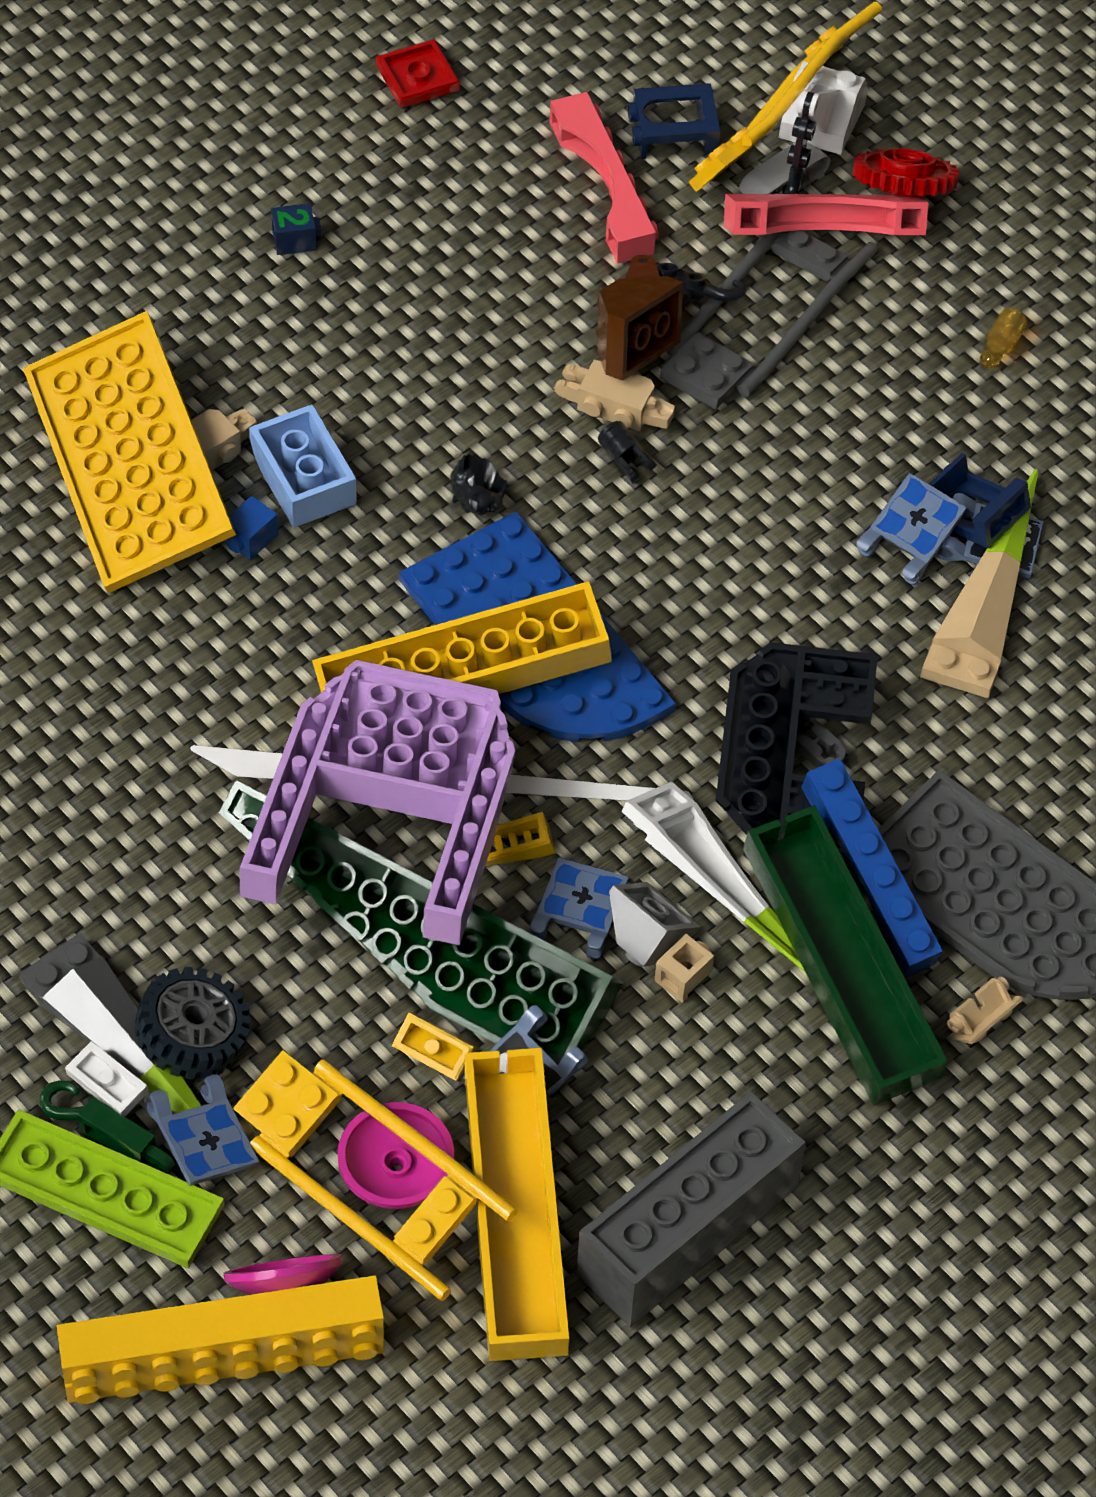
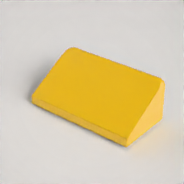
[392,1012,479,1081]

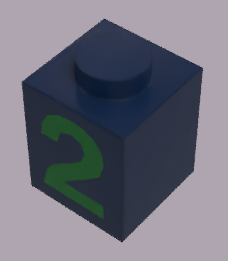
[271,203,322,255]

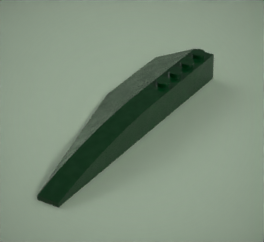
[219,780,624,1065]

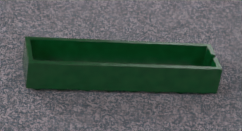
[743,805,948,1106]

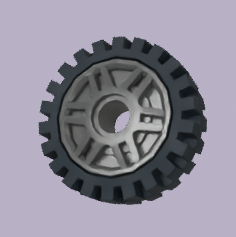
[135,967,251,1079]

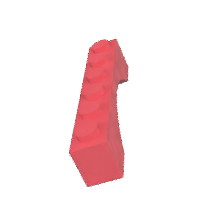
[550,92,659,264]
[724,194,928,235]

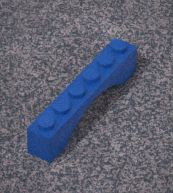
[801,758,943,978]

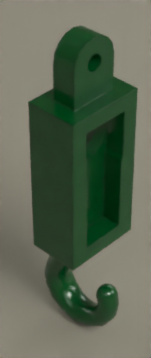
[40,1080,175,1174]

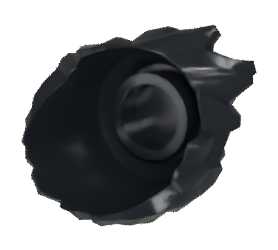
[450,453,507,516]

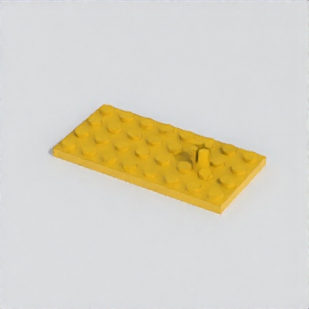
[23,311,236,593]

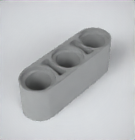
[739,142,831,194]

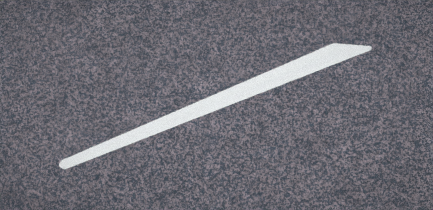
[191,745,693,800]

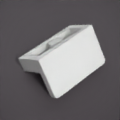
[65,1041,151,1117]

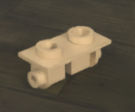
[947,977,1023,1044]

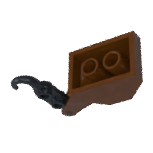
[596,255,747,381]

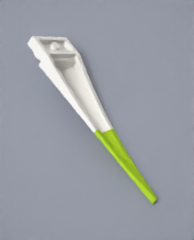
[622,782,806,973]

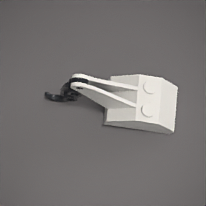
[778,61,868,194]

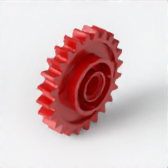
[853,148,959,197]

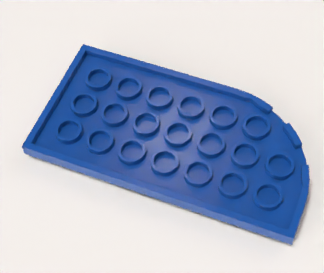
[399,511,676,742]

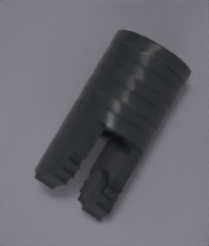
[598,421,657,484]

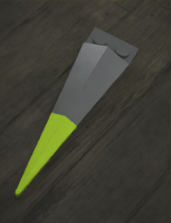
[19,933,201,1114]

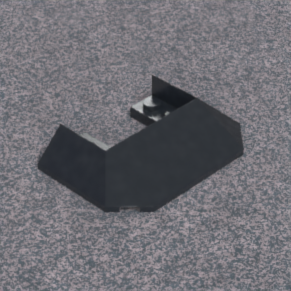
[716,642,878,848]

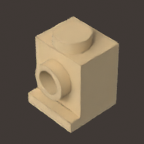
[655,934,714,1003]

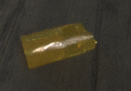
[980,308,1028,369]

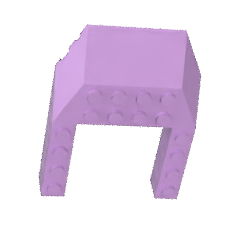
[240,660,515,945]

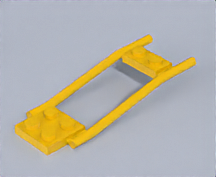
[688,2,882,192]
[233,1050,518,1301]

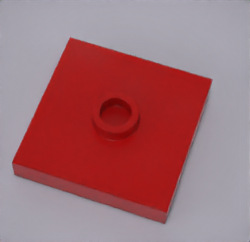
[376,39,460,109]

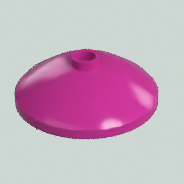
[338,1102,454,1209]
[224,1254,343,1295]

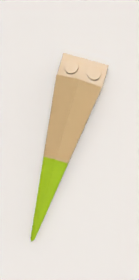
[920,469,1038,698]

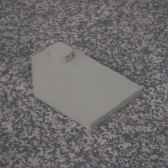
[609,882,700,967]

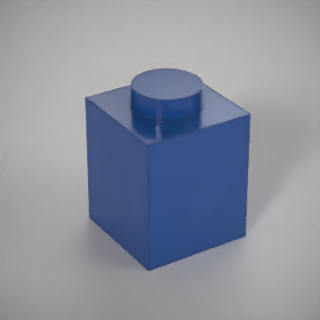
[224,496,278,560]

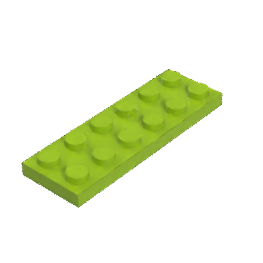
[0,1109,225,1269]

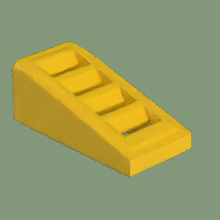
[485,812,556,866]

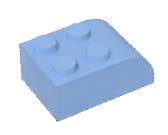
[249,404,357,528]

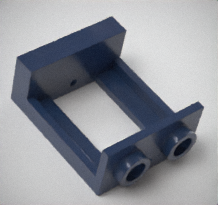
[628,83,720,159]
[929,453,1031,548]

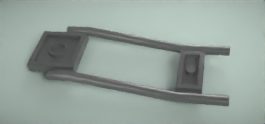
[660,230,878,410]

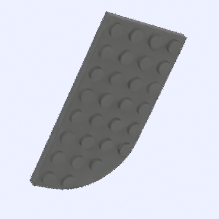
[846,770,1096,1000]

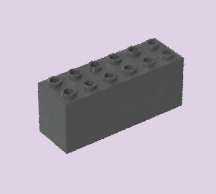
[576,1091,806,1327]

